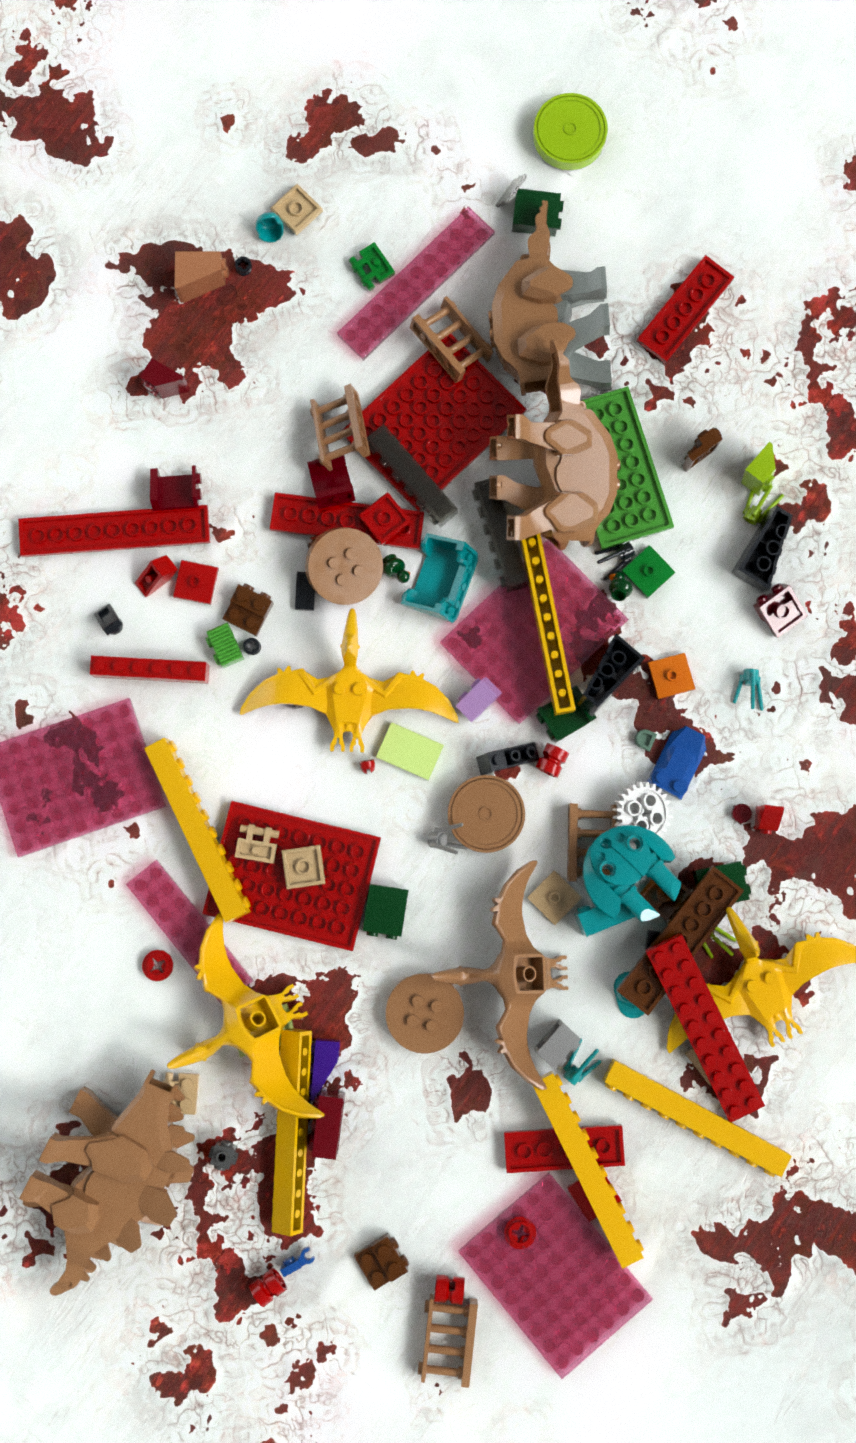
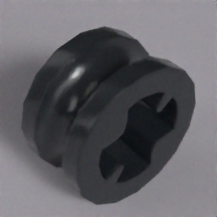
[235,256,252,276]
[243,638,261,655]

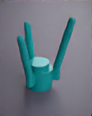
[733,669,764,711]
[563,1038,601,1086]

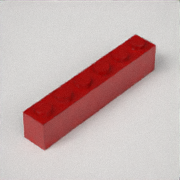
[90,655,210,684]

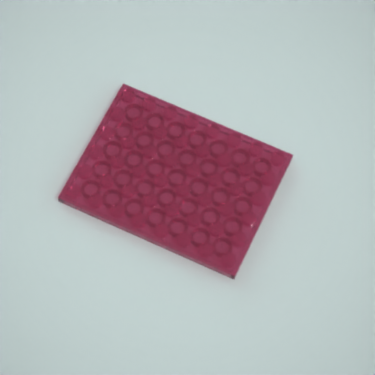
[440,540,629,725]
[0,698,166,858]
[458,1172,653,1379]

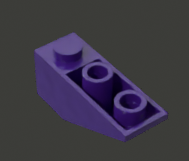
[309,1038,340,1101]

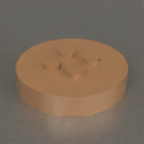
[305,527,383,605]
[447,775,525,853]
[386,973,464,1054]

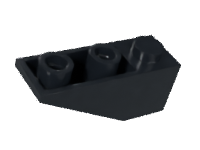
[476,742,539,775]

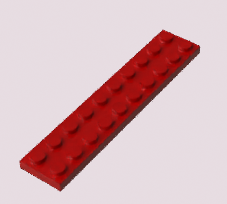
[18,505,211,557]
[645,933,765,1123]

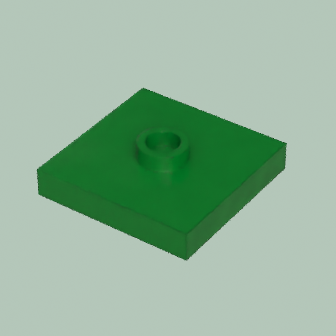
[621,545,675,599]

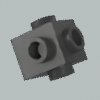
[208,1140,239,1171]

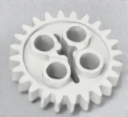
[613,782,673,843]

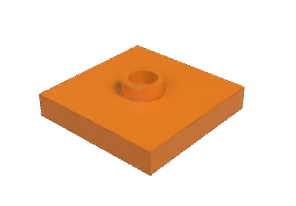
[647,653,695,699]

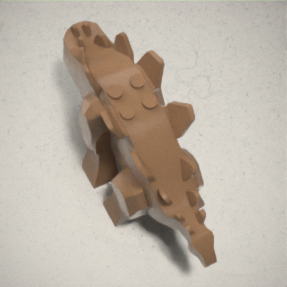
[19,1069,195,1296]

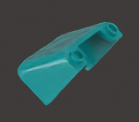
[401,533,478,623]

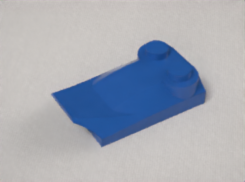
[647,726,706,800]

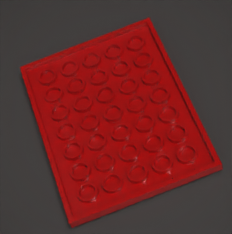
[341,334,527,511]
[202,801,381,951]

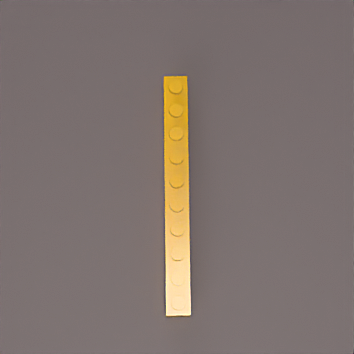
[520,533,576,716]
[144,738,251,923]
[272,1028,312,1236]
[602,1059,792,1178]
[532,1071,644,1269]

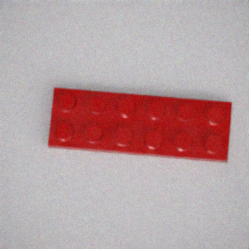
[636,255,735,364]
[504,1124,625,1173]

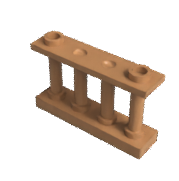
[409,296,494,383]
[310,383,370,471]
[567,803,618,882]
[418,1293,478,1388]

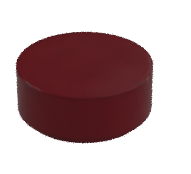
[731,804,752,823]

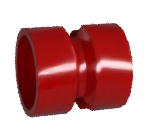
[535,743,569,778]
[249,1268,287,1307]
[434,1274,465,1305]

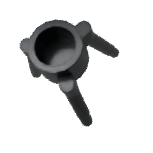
[594,542,635,581]

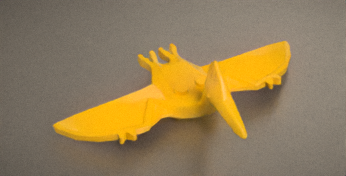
[240,608,459,753]
[666,907,856,1053]
[167,913,324,1119]

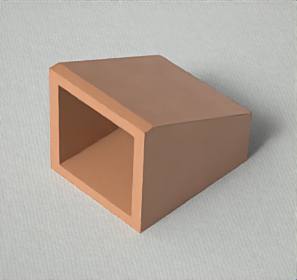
[175,251,229,303]

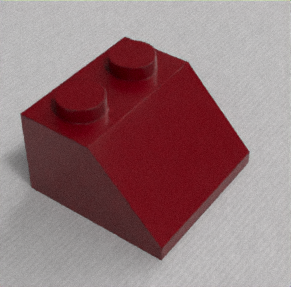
[140,358,190,399]

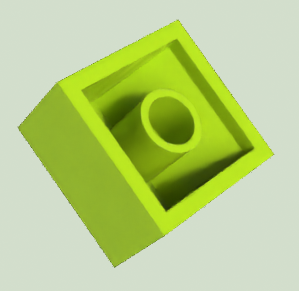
[741,441,776,496]

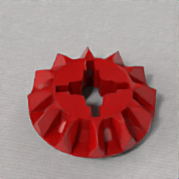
[142,950,174,981]
[504,1216,536,1249]

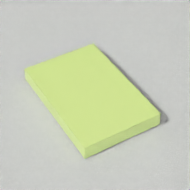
[376,722,444,781]

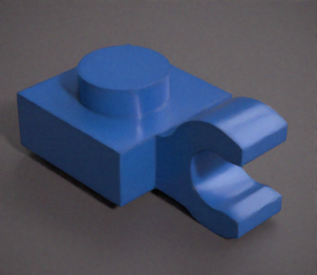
[280,1246,315,1277]

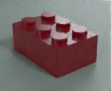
[309,1090,345,1160]

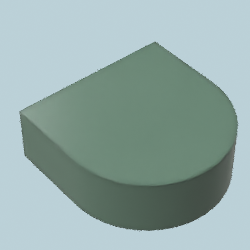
[634,729,657,752]

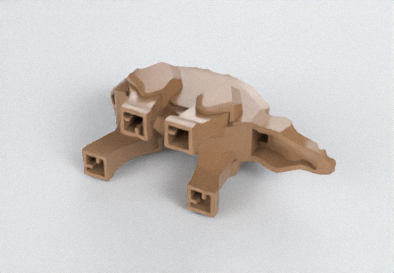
[489,339,620,550]

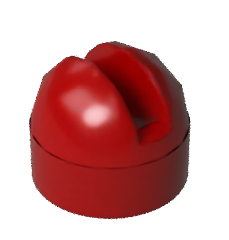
[359,759,375,774]

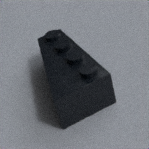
[731,505,793,593]
[578,633,645,716]

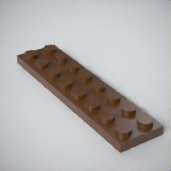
[616,866,744,1016]

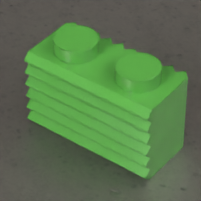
[205,623,244,668]

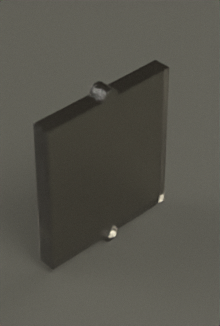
[495,174,528,208]

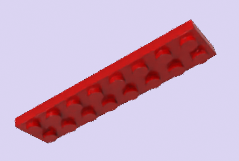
[270,492,425,550]

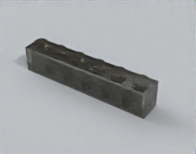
[367,424,458,528]
[472,479,529,593]

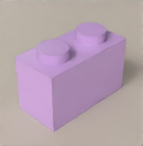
[456,677,502,722]

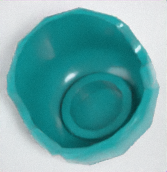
[255,212,284,243]

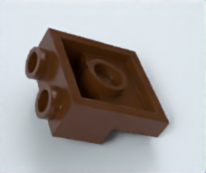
[681,427,723,472]
[222,583,274,637]
[640,879,692,923]
[354,1233,410,1291]

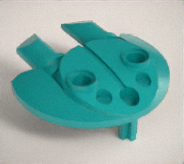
[582,825,681,922]

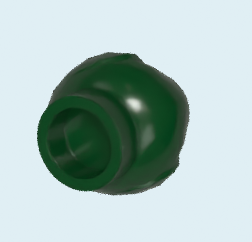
[383,554,411,583]
[608,571,633,601]

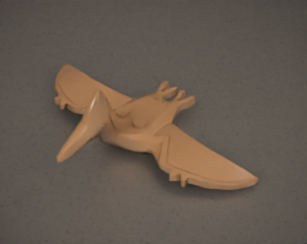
[431,860,568,1090]

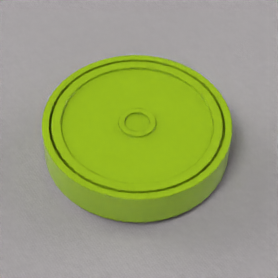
[533,93,608,170]

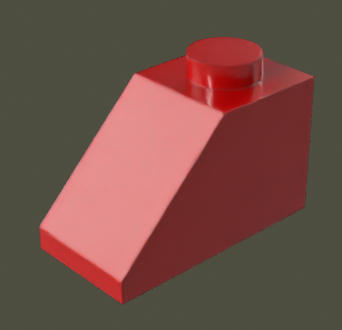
[135,555,178,597]
[754,805,784,835]

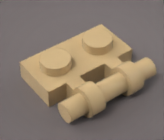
[235,824,280,864]
[163,1072,200,1115]

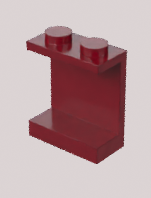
[307,455,356,509]
[150,465,202,511]

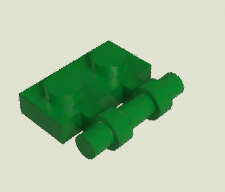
[349,242,395,291]

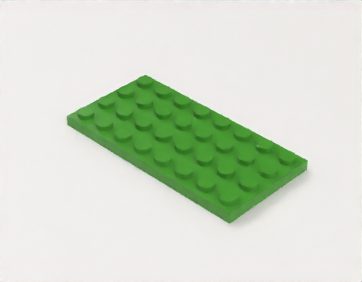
[581,386,674,550]

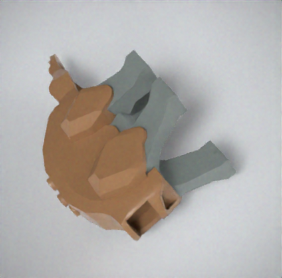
[488,200,612,396]

